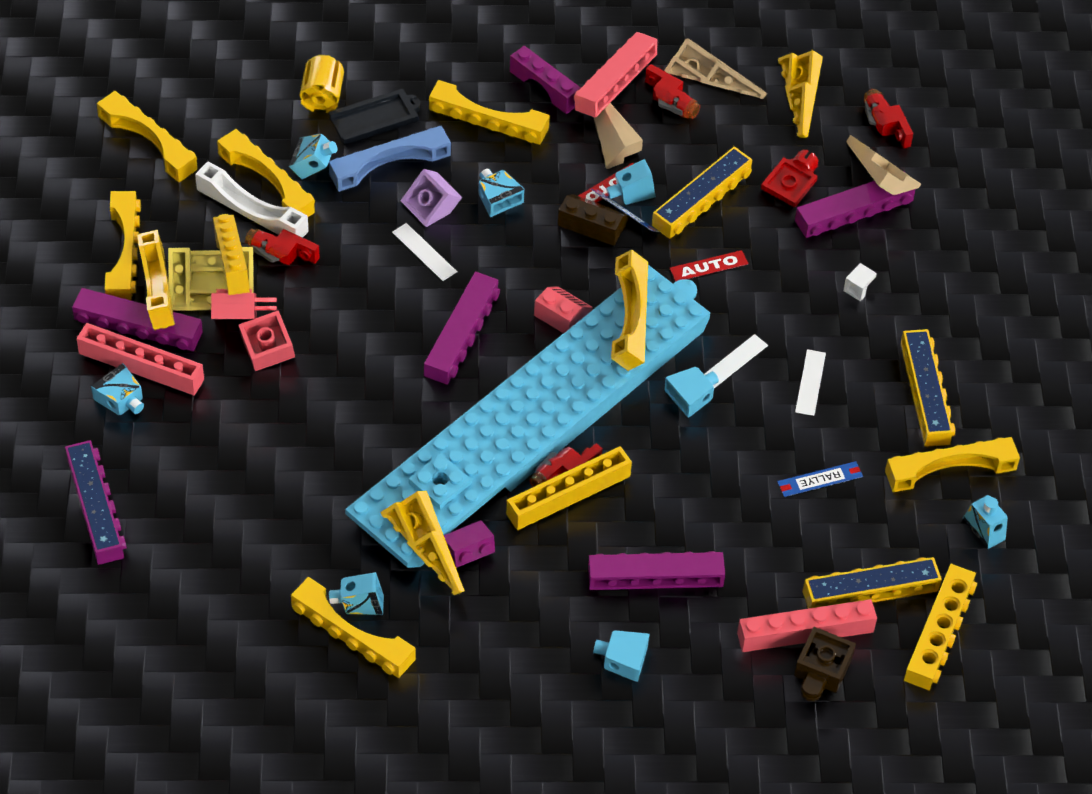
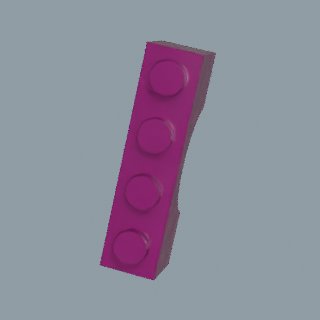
[510,46,581,114]

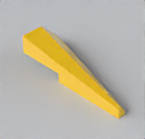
[778,50,823,138]
[380,491,464,595]

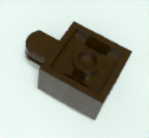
[794,627,856,701]

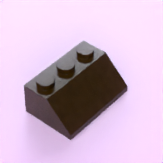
[558,194,630,246]

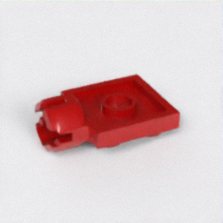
[761,149,818,207]

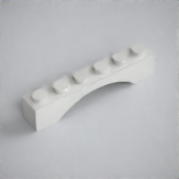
[195,161,308,238]

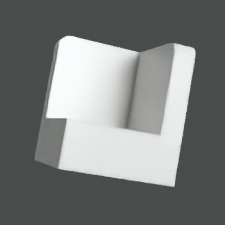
[843,263,876,301]

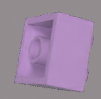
[401,169,462,227]

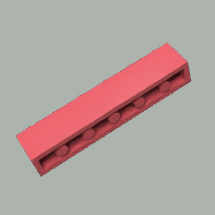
[574,32,657,118]
[77,323,204,396]
[737,599,877,652]

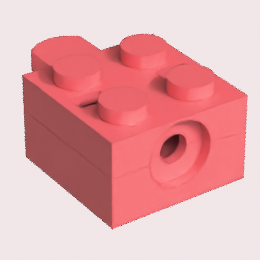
[211,289,277,319]

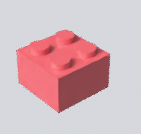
[238,310,295,371]

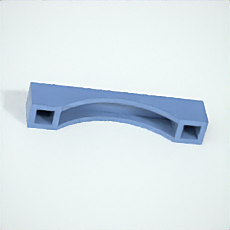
[329,126,451,192]

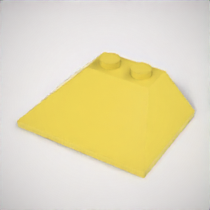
[168,247,254,311]

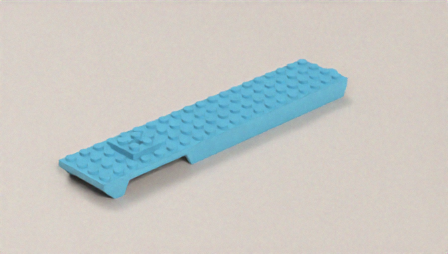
[345,265,710,568]

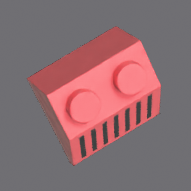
[534,287,593,333]

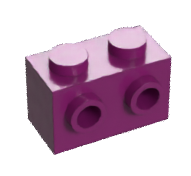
[444,520,495,568]

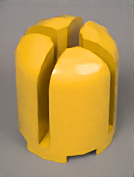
[300,55,344,113]

